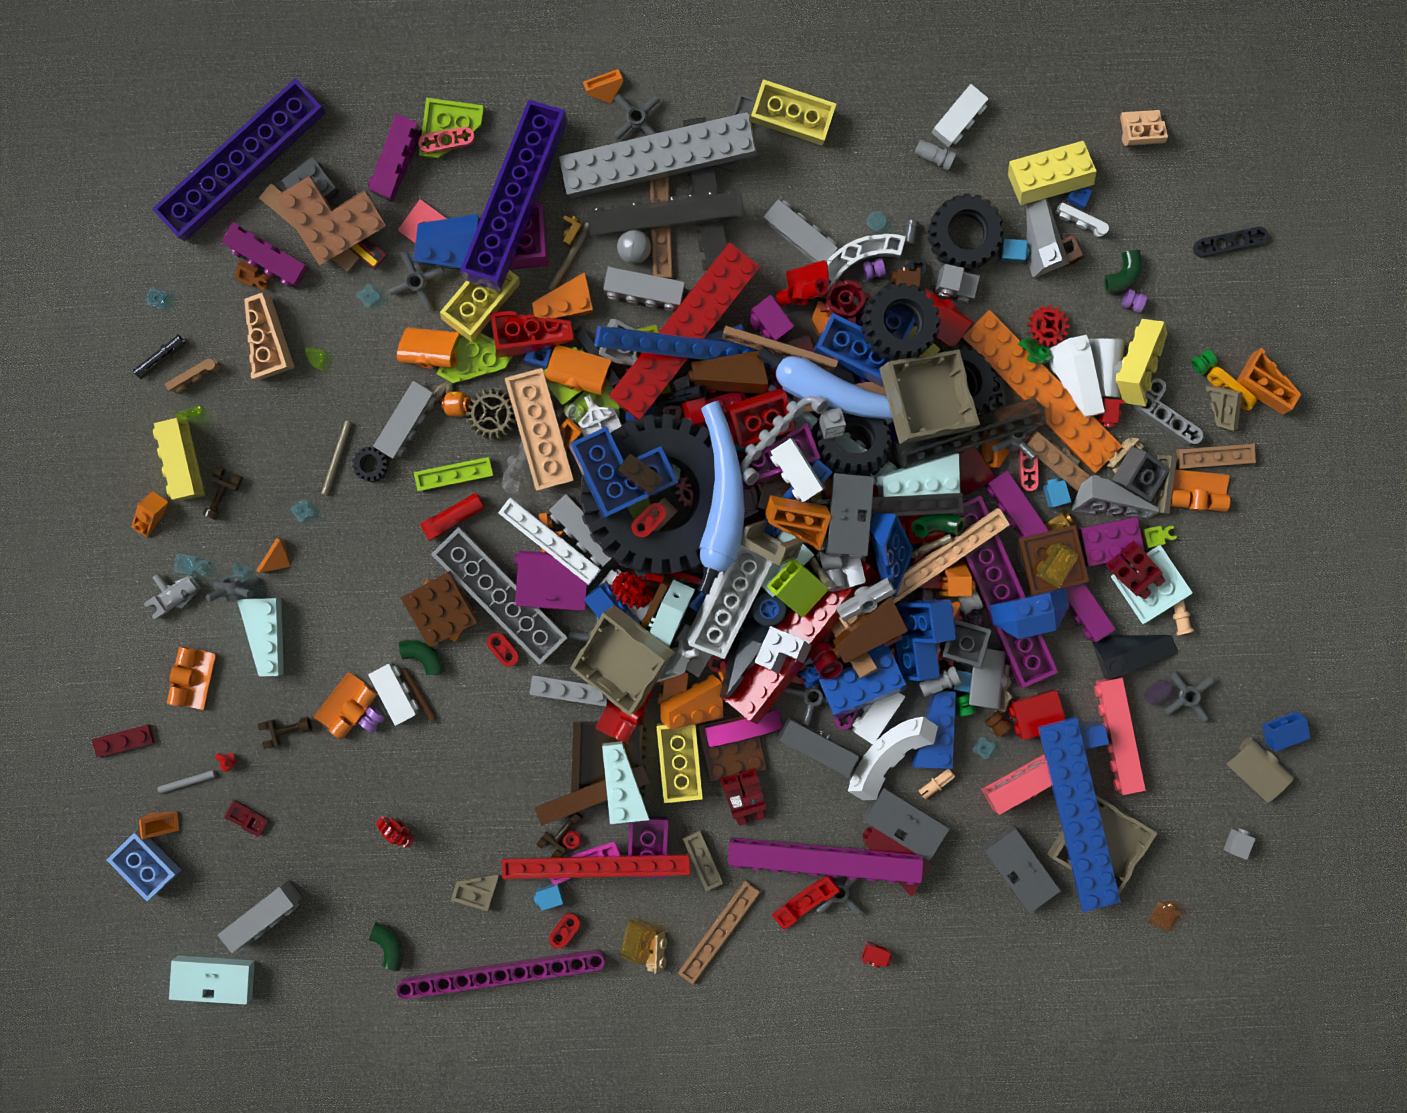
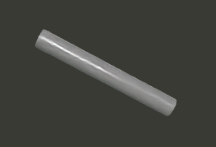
[158,770,216,794]

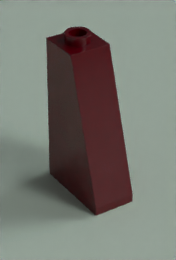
[862,826,933,896]

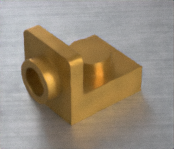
[563,215,582,248]
[1044,510,1075,531]

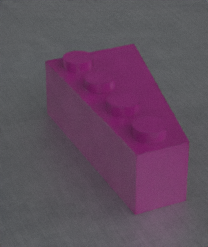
[368,113,422,202]
[221,222,309,288]
[740,422,820,489]

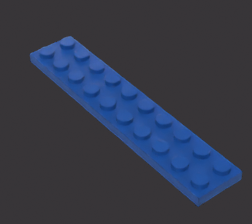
[1038,717,1121,912]

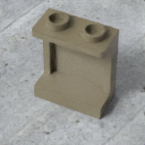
[741,520,804,566]

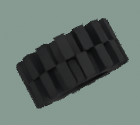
[352,447,389,482]

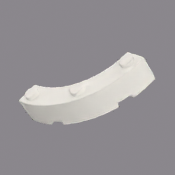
[820,234,906,299]
[848,717,938,800]

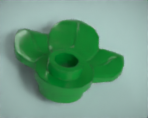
[1018,337,1052,364]

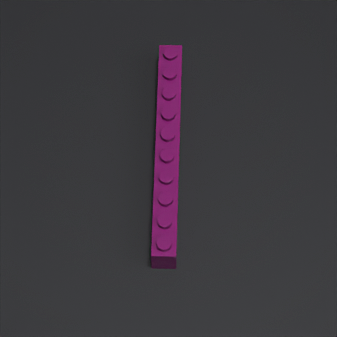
[985,470,1115,642]
[728,837,923,885]

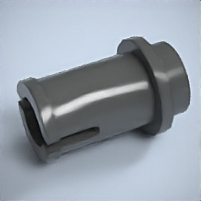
[904,220,920,245]

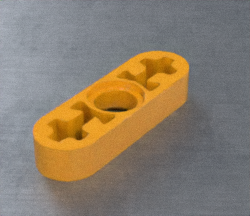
[1207,367,1257,411]

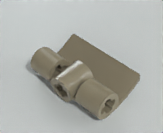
[1226,737,1294,803]

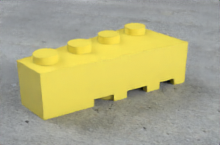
[1116,319,1167,406]

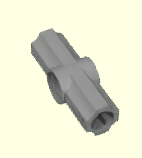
[836,577,896,622]

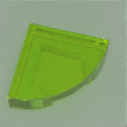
[305,347,326,370]
[174,406,202,420]

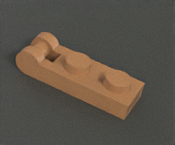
[165,359,220,393]

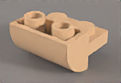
[1120,110,1168,146]

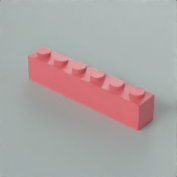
[1094,676,1146,795]

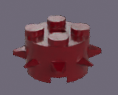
[820,279,871,325]

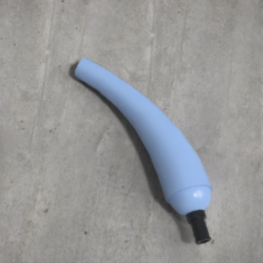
[757,347,893,419]
[698,401,745,595]

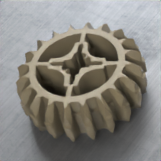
[465,388,517,440]

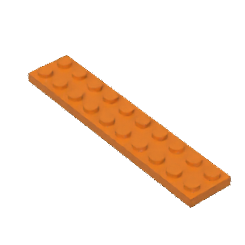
[962,310,1121,473]

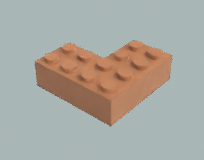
[276,175,387,265]

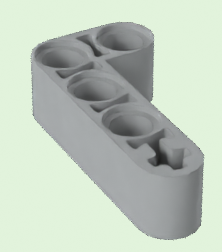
[1133,379,1203,445]

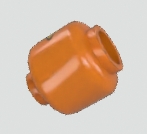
[441,391,471,417]

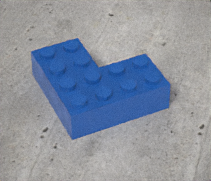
[813,307,916,387]
[569,426,678,518]
[895,600,956,681]
[819,644,906,719]

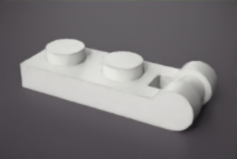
[1055,202,1109,237]

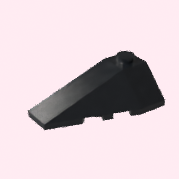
[720,620,770,699]
[1092,635,1177,679]

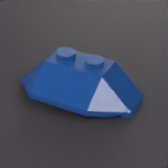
[989,588,1069,639]

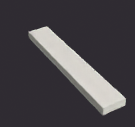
[498,498,601,585]

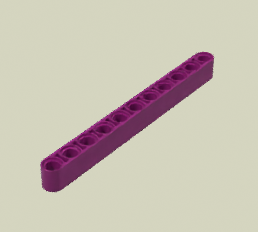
[396,949,605,999]

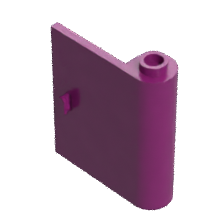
[514,550,589,611]

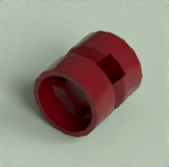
[810,643,843,680]

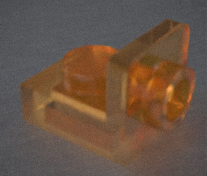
[1149,901,1181,931]

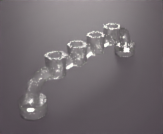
[502,403,582,494]

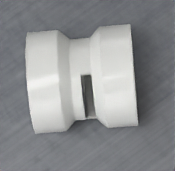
[957,590,983,615]

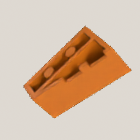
[532,272,594,320]
[1236,348,1301,415]
[765,495,831,551]
[939,558,975,596]
[660,674,723,730]

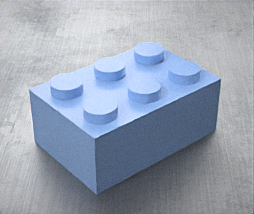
[107,830,182,901]

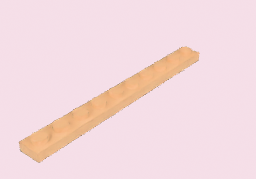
[838,508,1010,629]

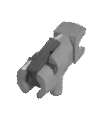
[144,573,201,619]

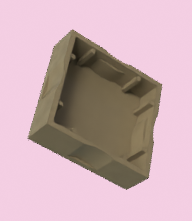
[880,349,980,444]
[570,605,675,716]
[1047,795,1157,895]

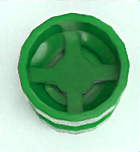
[1191,349,1218,375]
[955,693,976,717]

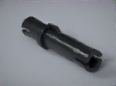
[133,334,186,379]
[655,384,707,407]

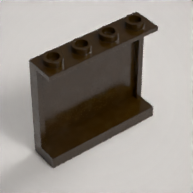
[571,721,647,797]

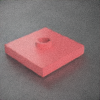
[398,199,447,243]

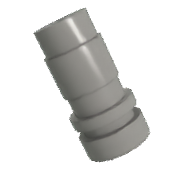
[914,139,956,171]
[919,666,961,697]

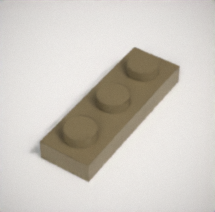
[1151,455,1177,514]
[683,830,723,891]

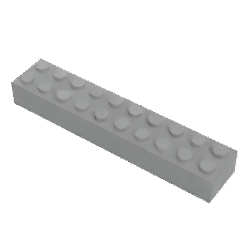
[559,112,758,198]

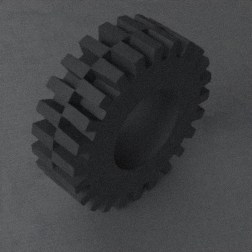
[579,414,715,574]

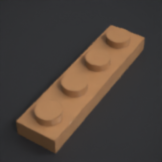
[1026,431,1090,492]
[1176,444,1256,469]

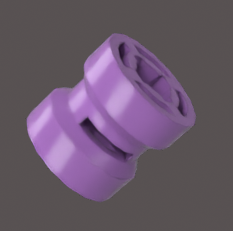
[862,258,886,281]
[1121,288,1147,313]
[358,706,385,733]

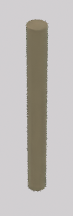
[548,222,592,291]
[321,421,352,496]

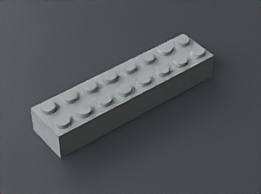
[431,527,569,665]

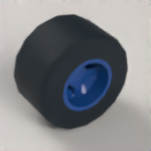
[751,591,787,626]

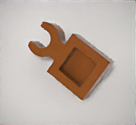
[235,261,270,290]

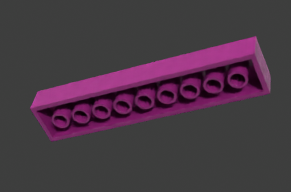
[943,496,1058,688]

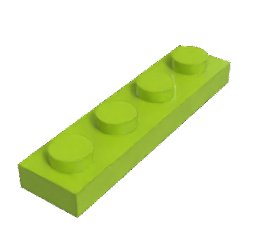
[414,457,494,491]

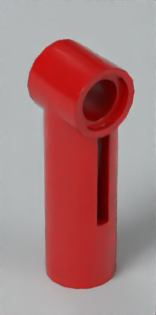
[419,492,486,541]

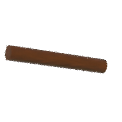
[401,669,436,722]

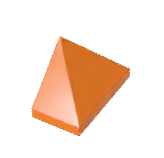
[583,69,623,104]
[559,418,582,451]
[982,429,1010,468]
[256,538,290,573]
[139,811,179,839]

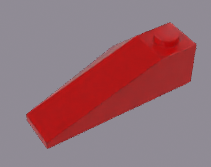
[490,311,573,358]

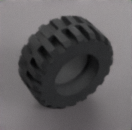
[928,193,1005,271]
[861,283,941,361]
[938,345,996,415]
[815,413,892,477]

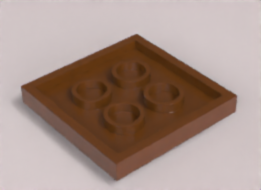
[1018,525,1089,595]
[400,571,479,647]
[698,715,766,782]

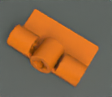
[397,328,460,369]
[545,345,612,395]
[1171,469,1230,512]
[167,646,216,710]
[314,672,378,740]

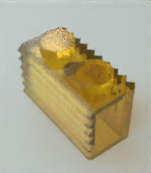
[1036,543,1079,588]
[619,919,655,964]

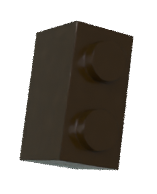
[616,454,663,496]

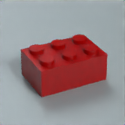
[725,388,796,448]

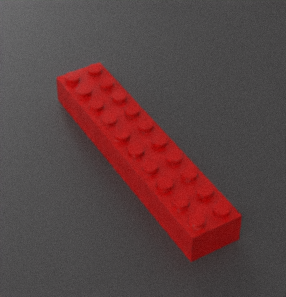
[609,242,760,420]
[724,560,876,725]

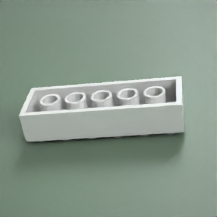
[686,545,773,659]

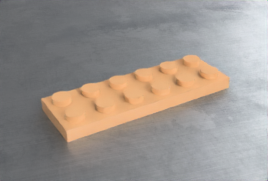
[505,368,573,491]

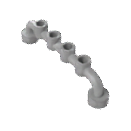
[741,396,829,486]

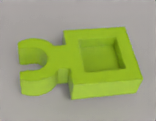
[1141,526,1177,549]

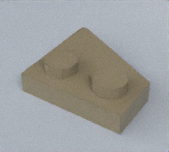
[1206,384,1242,431]
[451,875,499,912]

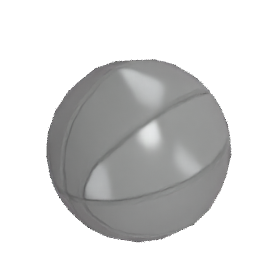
[617,230,651,264]

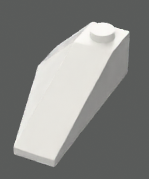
[1049,335,1104,417]

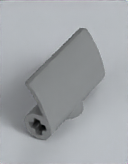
[1088,339,1125,398]
[820,530,865,592]
[969,649,1007,710]

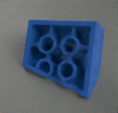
[413,214,478,270]
[869,513,913,597]

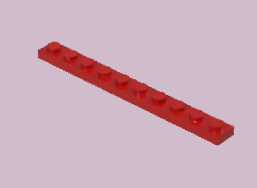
[502,854,691,879]

